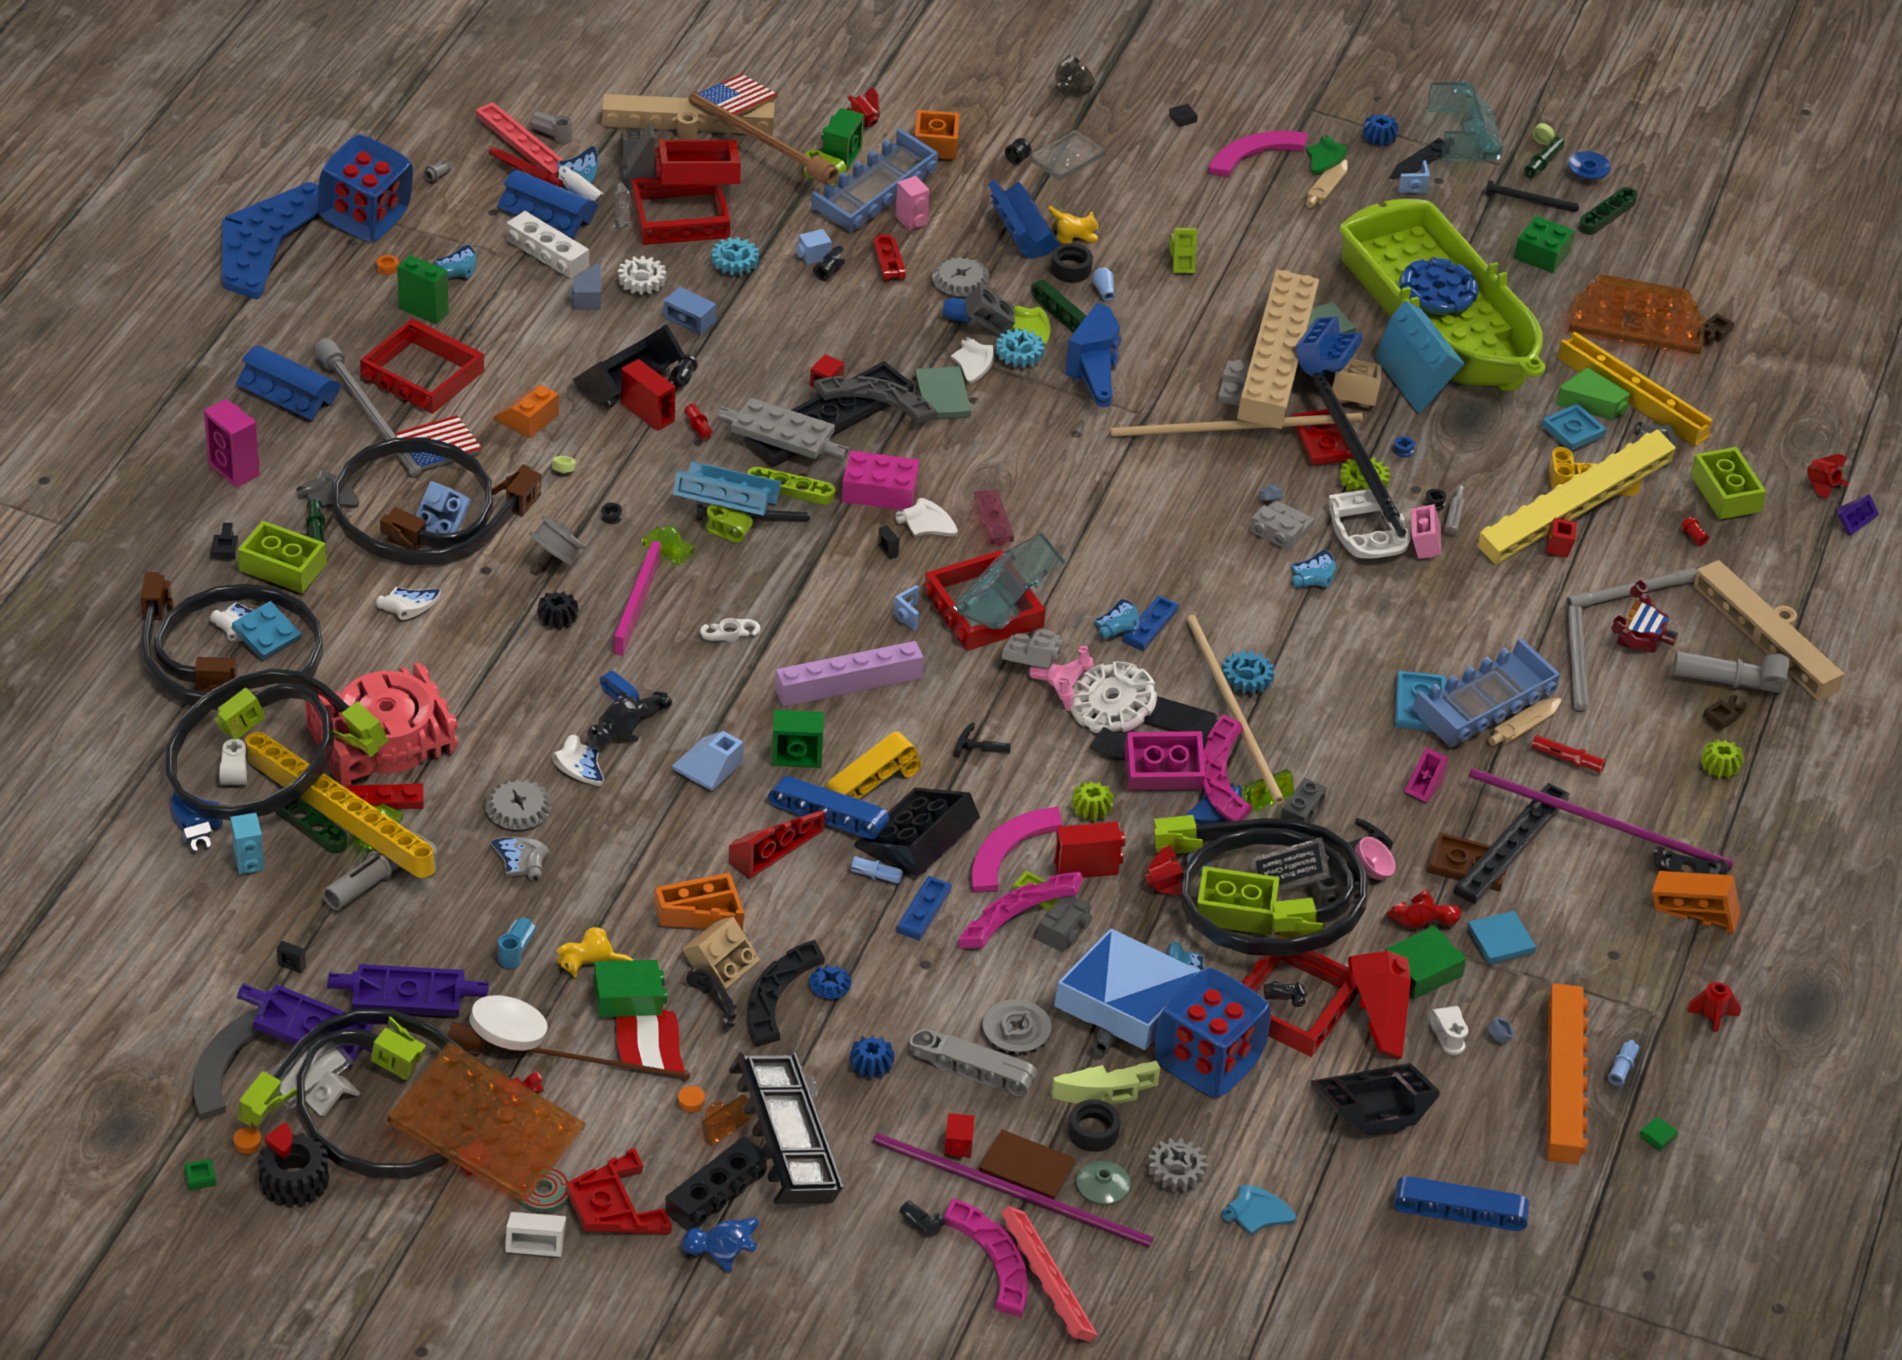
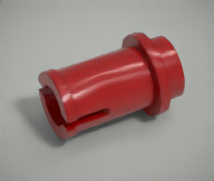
[1681,517,1710,546]

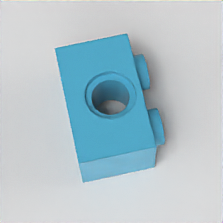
[230,813,265,874]

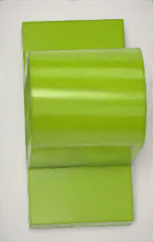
[1169,228,1197,273]

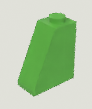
[1556,367,1630,421]

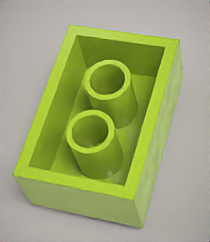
[1690,447,1766,520]
[238,521,327,593]
[1197,866,1279,935]

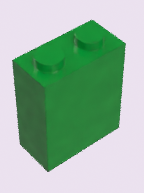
[397,255,449,324]
[1385,926,1466,1000]
[593,960,668,1017]

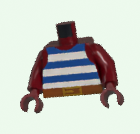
[1611,580,1679,653]

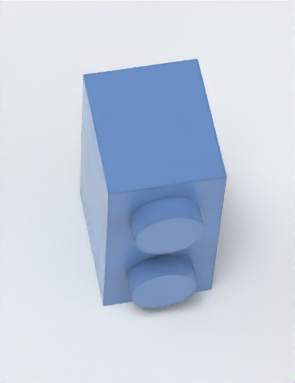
[664,287,716,335]

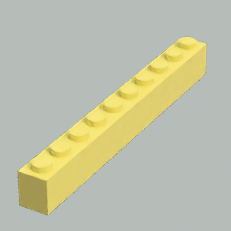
[1478,429,1676,565]

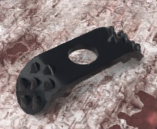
[1653,846,1728,875]
[686,969,737,1031]

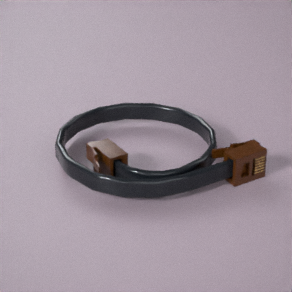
[332,437,542,566]
[141,572,324,710]

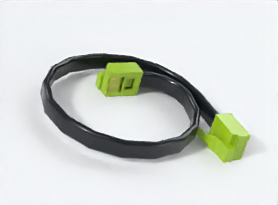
[166,668,388,820]
[237,1009,481,1179]

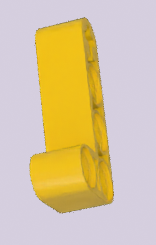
[1549,447,1643,496]
[825,731,921,799]

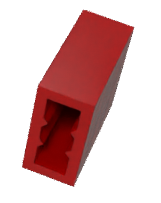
[621,359,675,431]
[1054,821,1125,878]

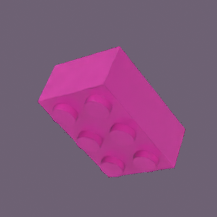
[204,398,260,487]
[842,451,919,510]
[1124,731,1205,790]

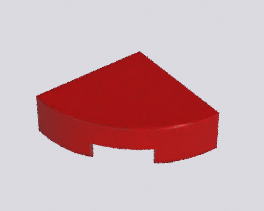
[264,1122,293,1158]

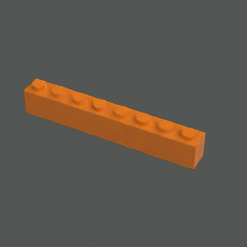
[1547,983,1588,1165]

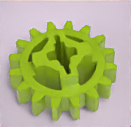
[1339,457,1391,491]

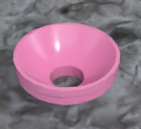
[1355,837,1395,880]

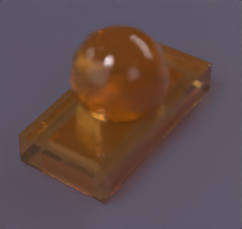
[701,1094,752,1146]

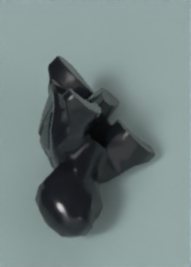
[587,692,650,749]

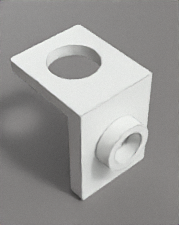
[305,1071,360,1117]

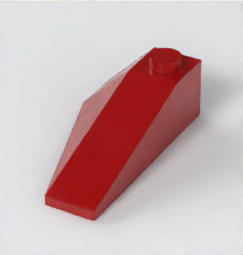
[728,810,825,880]
[1348,951,1411,1060]

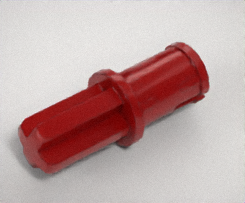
[684,404,713,439]

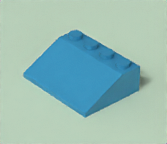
[1375,301,1464,414]

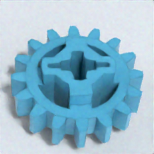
[711,237,759,275]
[996,328,1045,368]

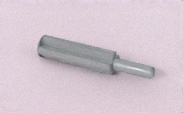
[1444,485,1464,537]

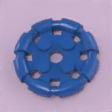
[1399,258,1479,315]

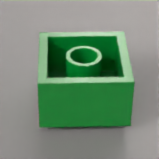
[821,108,864,172]
[1514,215,1575,273]
[772,709,824,768]

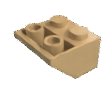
[682,917,760,989]

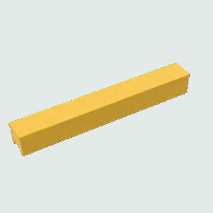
[1556,332,1713,447]

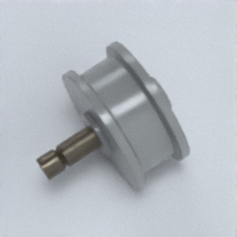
[529,515,586,574]

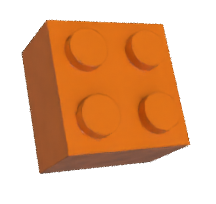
[915,110,960,160]

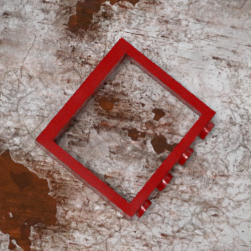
[655,140,741,185]
[632,177,731,245]
[360,318,484,414]
[922,550,1046,651]
[1242,937,1360,1057]

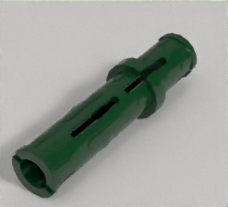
[1524,137,1565,178]
[306,499,327,556]

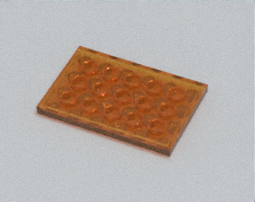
[387,1042,585,1203]

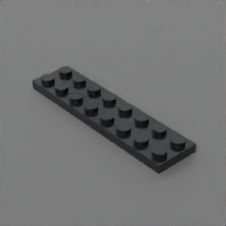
[744,361,914,466]

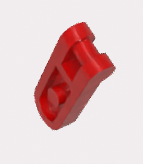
[874,234,906,281]

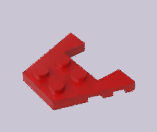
[566,1148,673,1234]

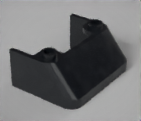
[572,324,685,406]

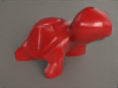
[1386,889,1462,929]

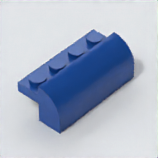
[497,170,598,239]
[988,179,1060,258]
[1296,316,1363,377]
[236,345,341,421]

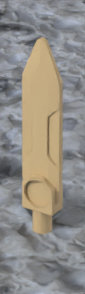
[1306,159,1347,208]
[1488,698,1561,746]

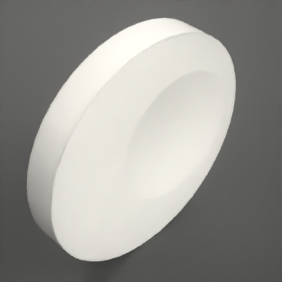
[470,995,547,1050]

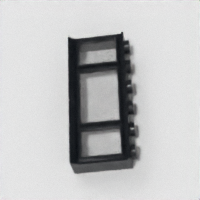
[729,1052,843,1204]

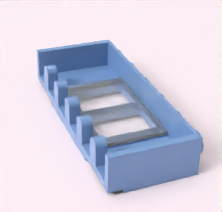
[1412,638,1561,747]

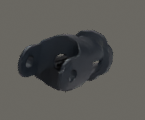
[813,246,845,281]
[669,354,698,392]

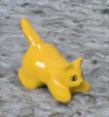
[1048,206,1098,244]
[556,927,633,978]

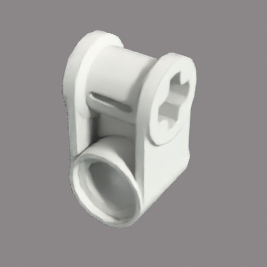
[220,739,247,785]
[1430,1006,1468,1055]

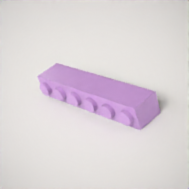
[775,641,924,707]

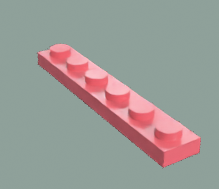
[475,102,563,178]
[1001,1206,1098,1342]

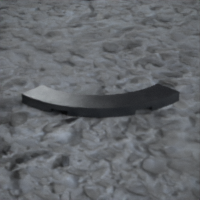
[1090,713,1218,761]
[748,940,825,1047]

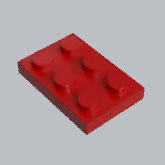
[1292,409,1354,465]

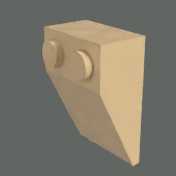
[1332,359,1382,408]

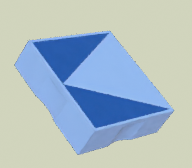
[1054,928,1200,1050]

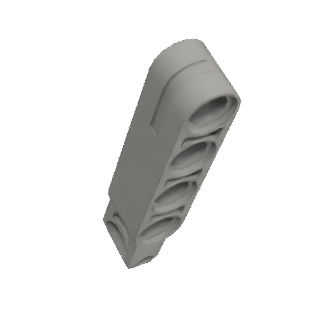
[909,1029,1037,1097]

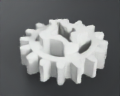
[618,256,666,295]

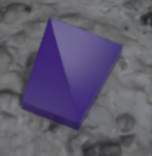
[1836,494,1879,535]

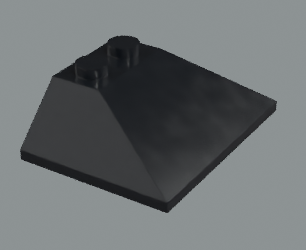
[1311,1063,1440,1135]

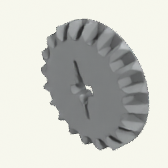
[932,256,990,297]
[485,778,552,830]
[982,999,1051,1056]

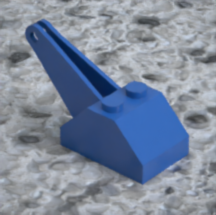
[1065,303,1122,407]

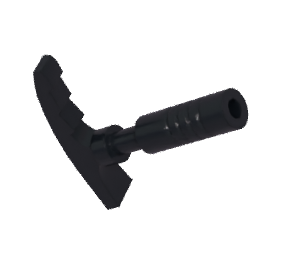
[956,722,1011,757]
[1348,818,1393,850]

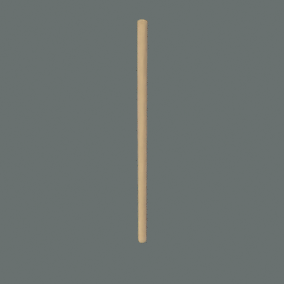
[1111,413,1363,437]

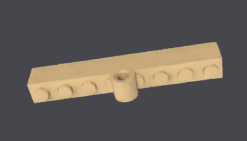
[602,94,775,140]
[1693,560,1844,701]

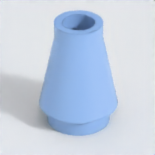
[1092,267,1115,301]

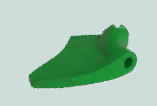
[1306,135,1348,174]

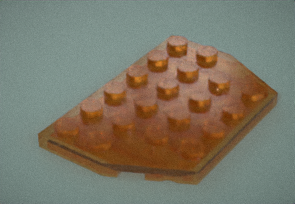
[1568,274,1706,355]

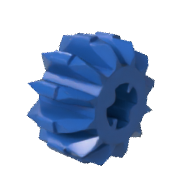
[1362,113,1399,147]
[849,1034,895,1080]

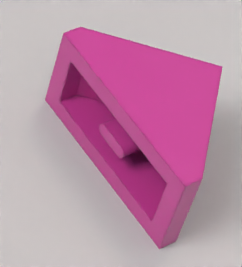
[1404,747,1448,802]

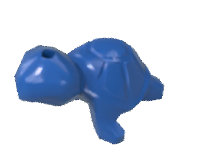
[680,1217,759,1272]

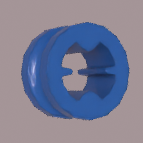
[1393,436,1415,457]

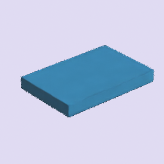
[1395,671,1446,732]

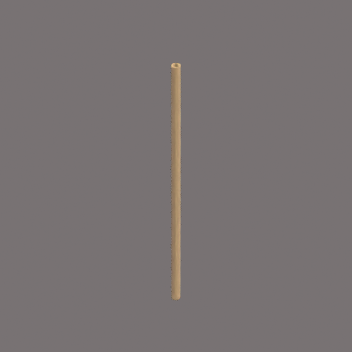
[1187,615,1284,804]

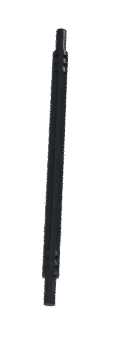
[1313,372,1406,537]

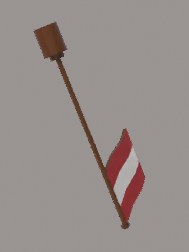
[448,1009,690,1081]

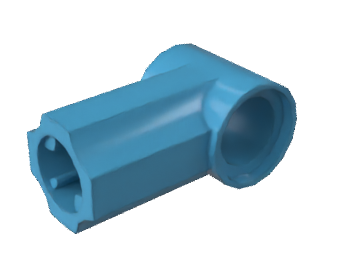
[498,917,536,969]

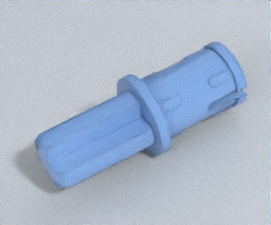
[851,856,903,883]
[1608,1040,1639,1086]

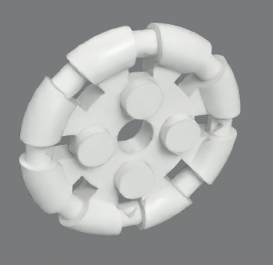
[1070,661,1157,733]

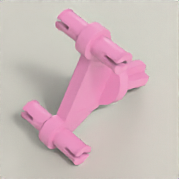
[1029,646,1094,711]

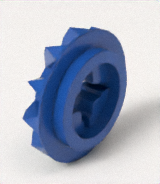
[809,964,851,999]

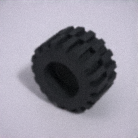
[258,1132,329,1207]

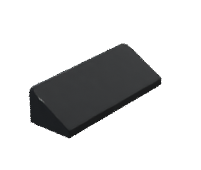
[1143,696,1217,732]

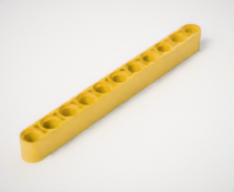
[245,732,435,878]

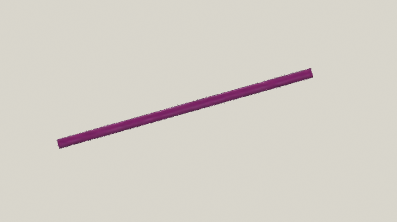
[1468,768,1734,870]
[873,1133,1153,1247]

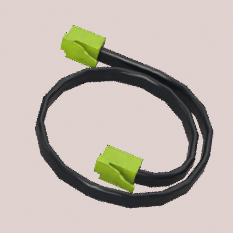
[1154,815,1367,956]

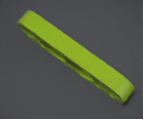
[747,467,835,505]

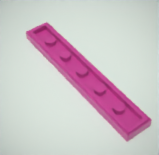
[614,541,661,656]

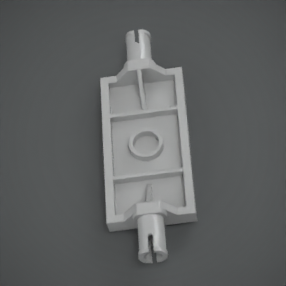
[716,398,849,461]

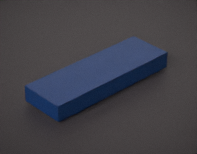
[1122,595,1179,651]
[896,876,952,941]

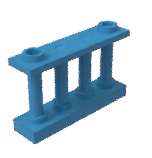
[673,461,781,515]

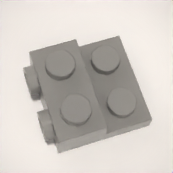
[1217,360,1250,406]
[1250,500,1315,551]
[1001,630,1063,669]

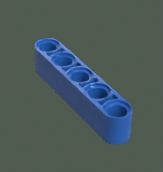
[768,776,889,839]
[1394,1176,1529,1231]

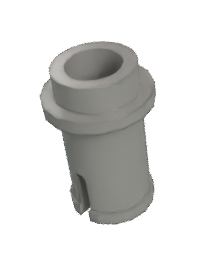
[423,159,451,182]

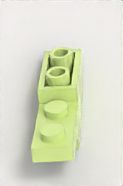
[1051,1061,1160,1104]

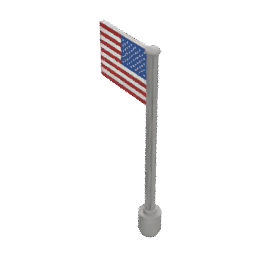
[315,338,482,477]

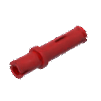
[1531,734,1606,774]

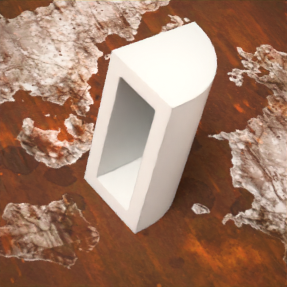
[505,1212,566,1257]

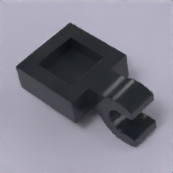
[211,522,239,560]

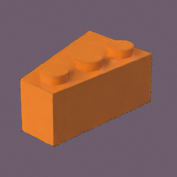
[1652,871,1741,934]
[654,872,744,931]

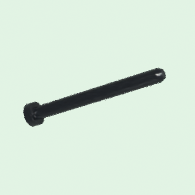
[1485,180,1580,212]

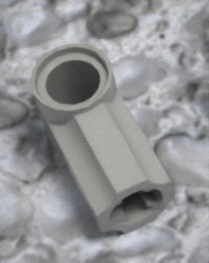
[530,111,573,144]

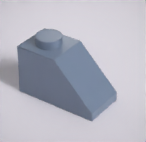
[569,264,601,310]

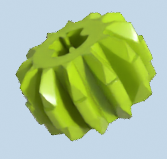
[1701,739,1744,779]
[1071,780,1114,822]

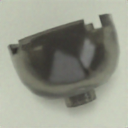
[1055,55,1095,98]

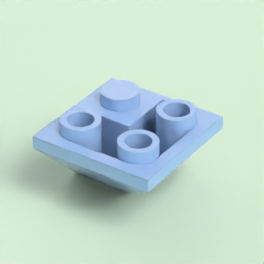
[416,481,472,534]
[672,731,743,791]

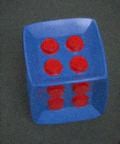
[318,135,413,242]
[1154,967,1271,1098]

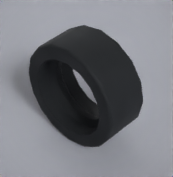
[1051,243,1093,282]
[1068,1099,1120,1151]

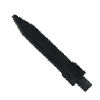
[1391,136,1454,179]

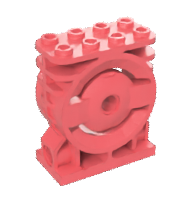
[305,662,458,789]

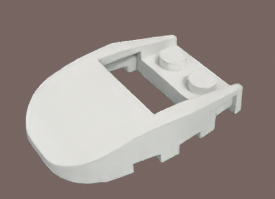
[1329,489,1410,558]

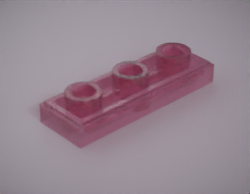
[974,489,1014,545]

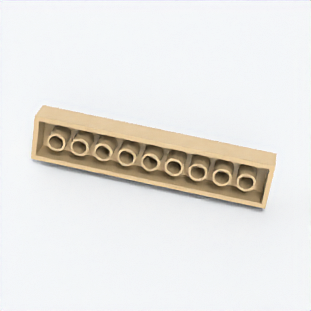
[1237,269,1319,429]

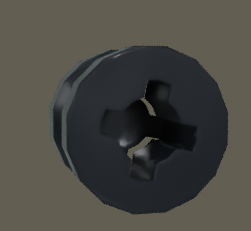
[1005,138,1032,165]

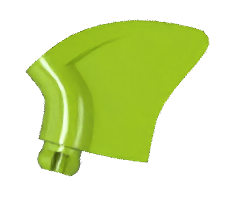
[1009,305,1050,347]

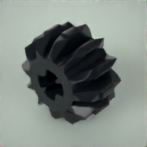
[537,590,578,630]

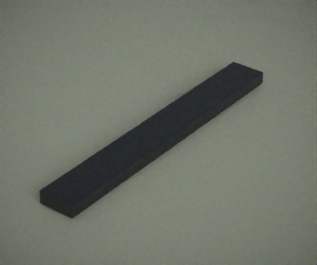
[1453,783,1570,905]

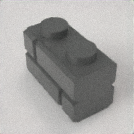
[1037,895,1092,952]

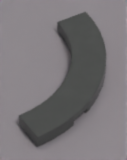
[814,376,938,424]
[193,1008,266,1120]

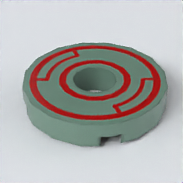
[516,1165,570,1214]

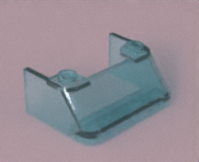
[1426,81,1503,161]
[953,532,1065,630]

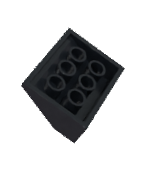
[854,787,980,875]

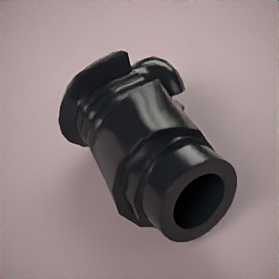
[638,691,672,720]
[1263,981,1307,1007]
[899,1200,945,1237]

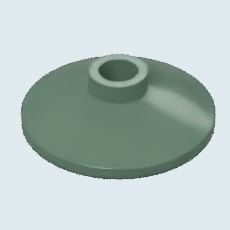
[1076,1161,1131,1205]

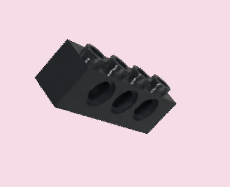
[665,1136,767,1231]

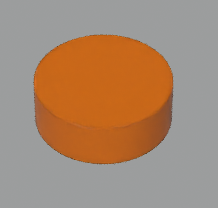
[376,255,399,275]
[678,1086,705,1112]
[233,1127,262,1154]

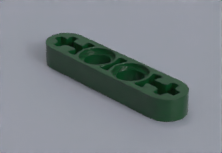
[1578,187,1638,235]
[1031,280,1087,333]
[273,790,348,854]

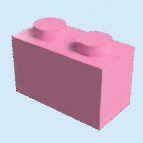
[895,176,930,231]
[1412,504,1441,559]

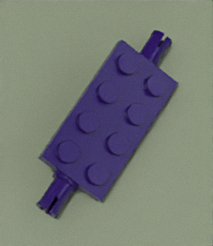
[327,964,489,1017]
[237,983,374,1068]

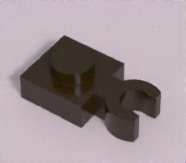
[1697,313,1735,345]
[1703,695,1747,730]

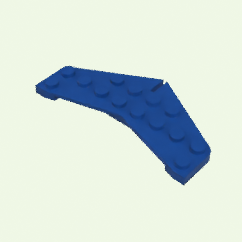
[222,182,319,300]

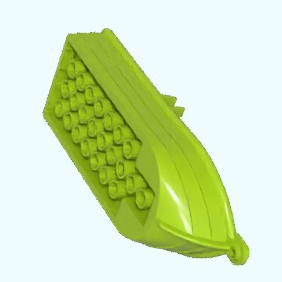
[1339,199,1545,392]

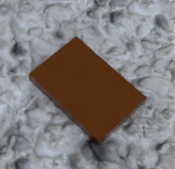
[1427,832,1508,892]
[979,1129,1076,1200]

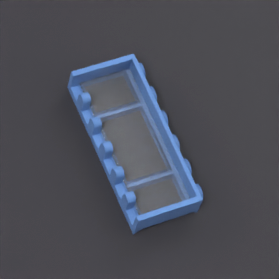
[812,128,938,234]

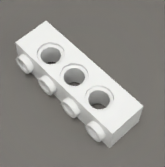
[506,211,589,279]

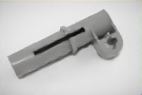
[1673,651,1789,693]
[323,829,437,910]

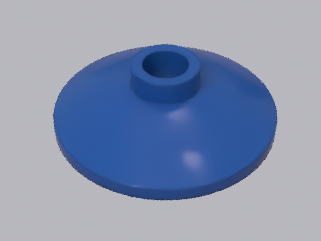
[1568,151,1611,179]

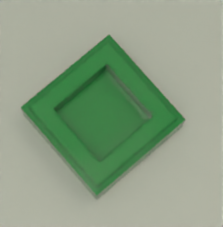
[1640,1116,1678,1151]
[184,1159,217,1191]

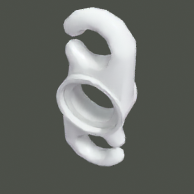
[700,618,760,642]

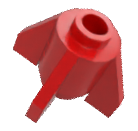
[847,87,880,127]
[1807,454,1849,499]
[1145,845,1190,896]
[1687,982,1741,1032]

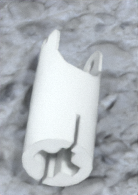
[558,166,604,204]

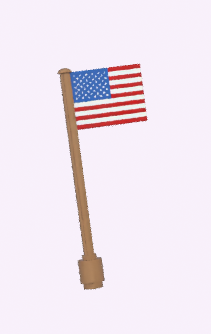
[688,74,839,184]

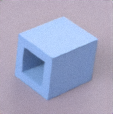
[796,229,832,265]

